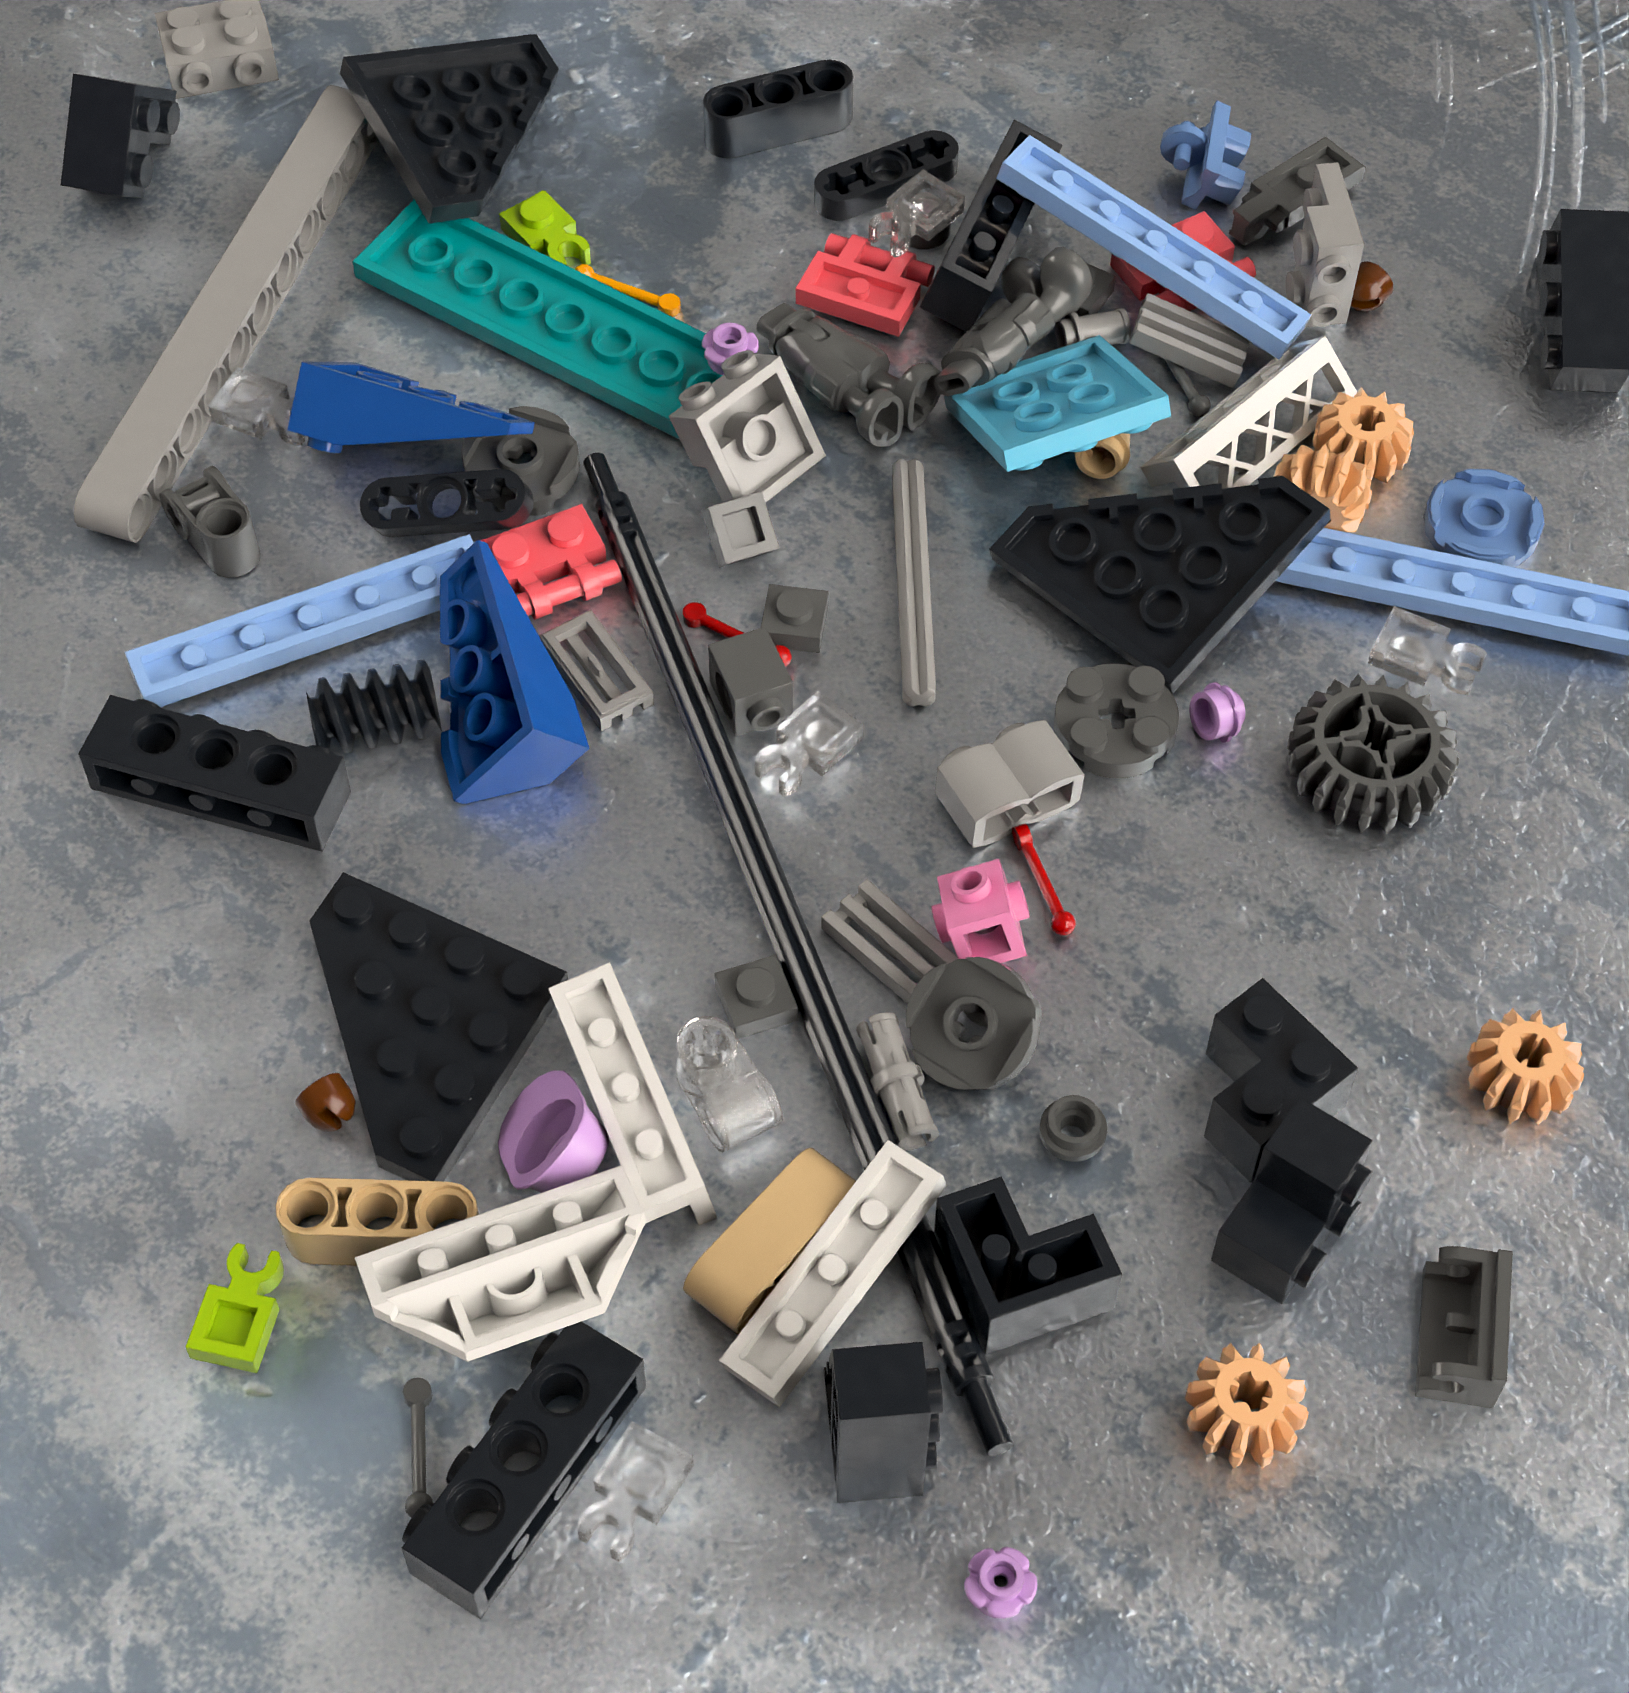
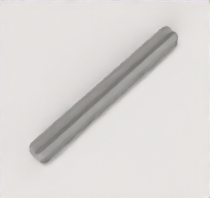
[892,459,936,707]

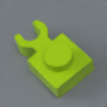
[499,190,591,265]
[185,1243,284,1373]

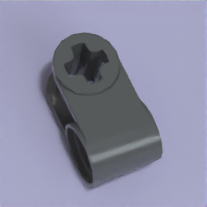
[159,466,260,578]

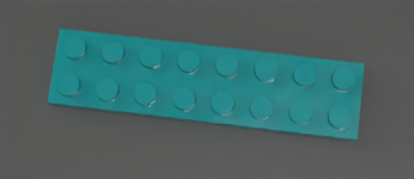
[352,200,789,440]

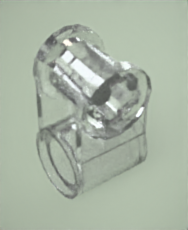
[676,1016,783,1153]

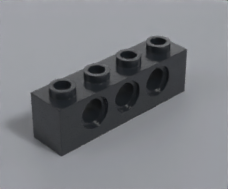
[920,120,1062,332]
[78,695,351,852]
[402,1321,646,1619]

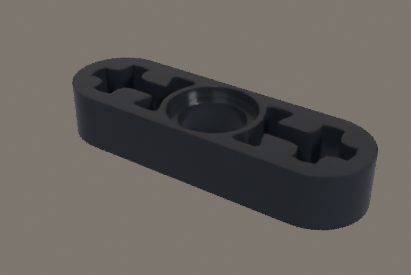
[814,130,959,221]
[360,469,534,537]

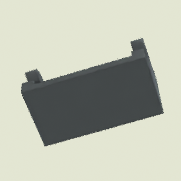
[1415,1246,1513,1409]

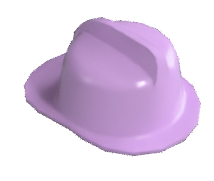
[498,1071,609,1193]

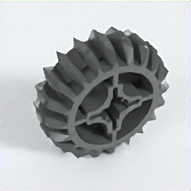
[1287,674,1459,834]

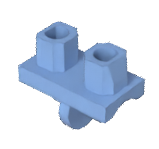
[1160,101,1251,210]

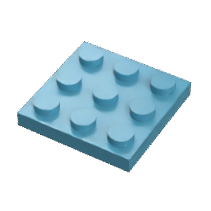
[944,335,1171,472]

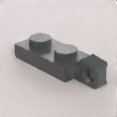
[1229,137,1366,246]

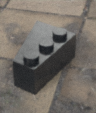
[1535,209,1629,393]
[823,1342,943,1503]

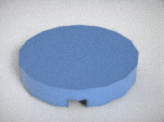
[1423,469,1545,567]

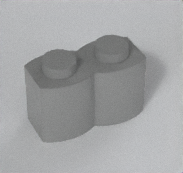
[935,720,1085,848]

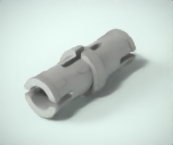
[856,1012,939,1150]

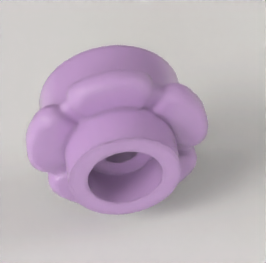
[702,323,759,375]
[1189,682,1245,742]
[964,1547,1037,1619]

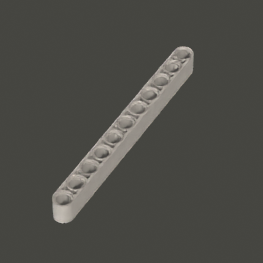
[74,85,379,543]

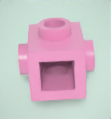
[931,859,1030,963]

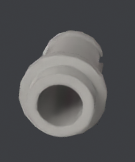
[1055,308,1131,348]

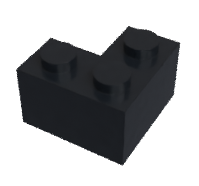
[60,73,180,198]
[1204,978,1358,1183]
[1211,1097,1373,1304]
[934,1176,1122,1354]

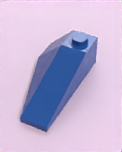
[287,362,535,453]
[440,540,590,804]

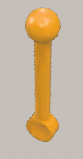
[575,264,681,317]

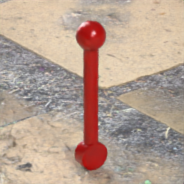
[683,602,792,667]
[1012,823,1076,936]

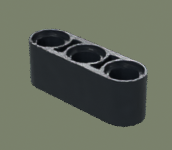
[703,59,853,159]

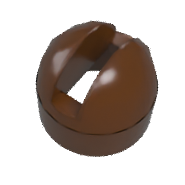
[1350,261,1393,312]
[295,1073,356,1132]

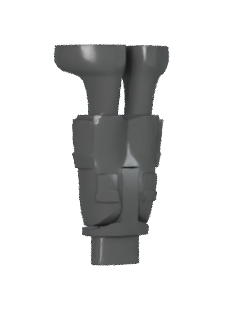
[934,247,1092,396]
[756,303,941,447]

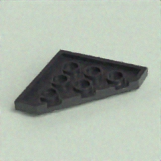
[340,34,559,224]
[989,476,1331,694]
[309,872,568,1182]

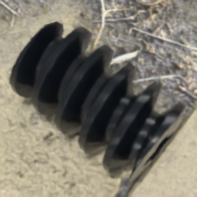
[306,659,442,754]

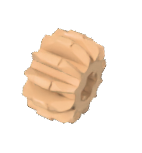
[1312,387,1414,483]
[1274,444,1372,532]
[1467,1008,1584,1125]
[1185,1343,1309,1469]

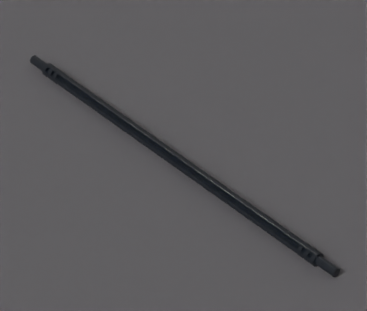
[583,453,1014,1456]

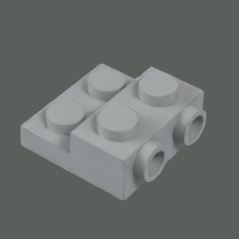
[155,0,279,99]
[1285,162,1364,327]
[669,350,826,503]

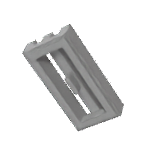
[1129,293,1250,388]
[539,610,654,731]
[821,879,958,1004]

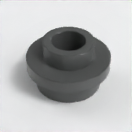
[1039,1095,1107,1162]

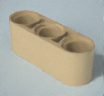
[683,1148,856,1334]
[276,1178,479,1266]

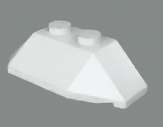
[355,1165,646,1362]

